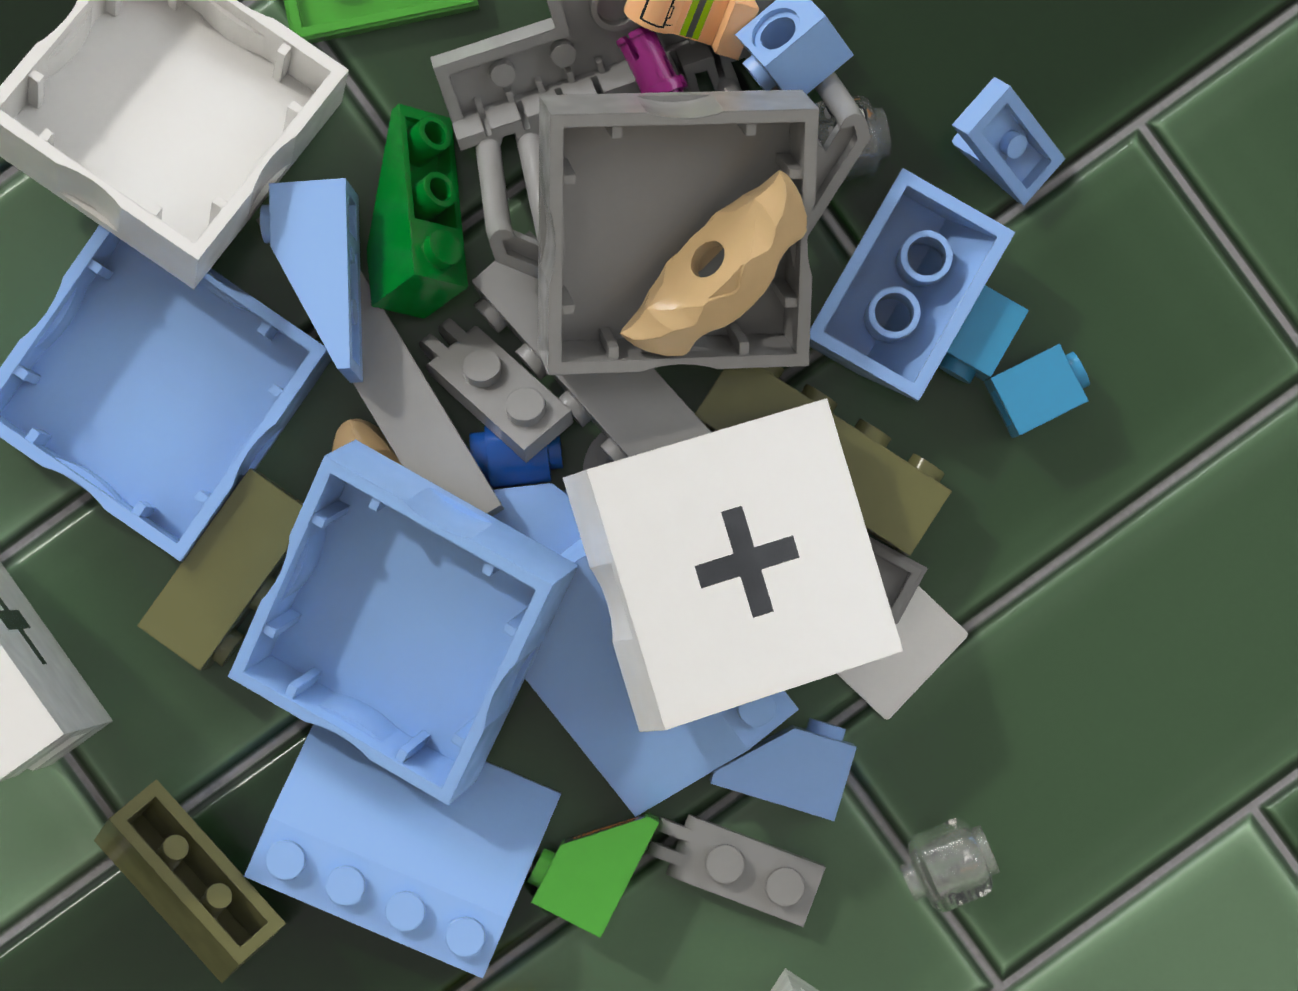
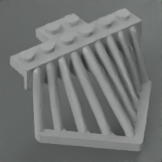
[430,0,871,279]

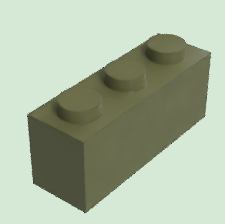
[137,468,303,671]
[94,779,286,983]

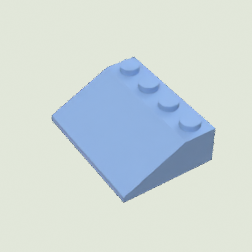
[525,538,799,817]
[244,724,561,979]

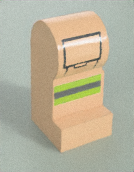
[624,0,759,60]

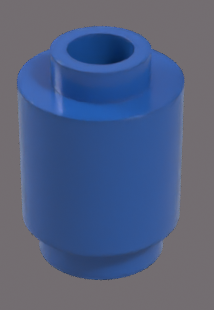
[469,426,563,488]

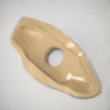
[620,170,807,356]

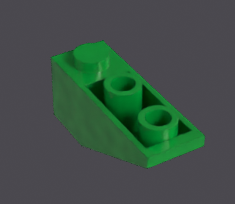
[366,104,468,319]

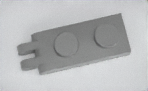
[419,318,573,463]
[647,814,826,927]

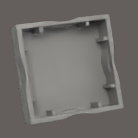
[538,90,819,375]

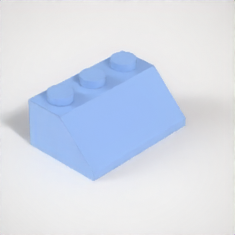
[810,168,1015,402]

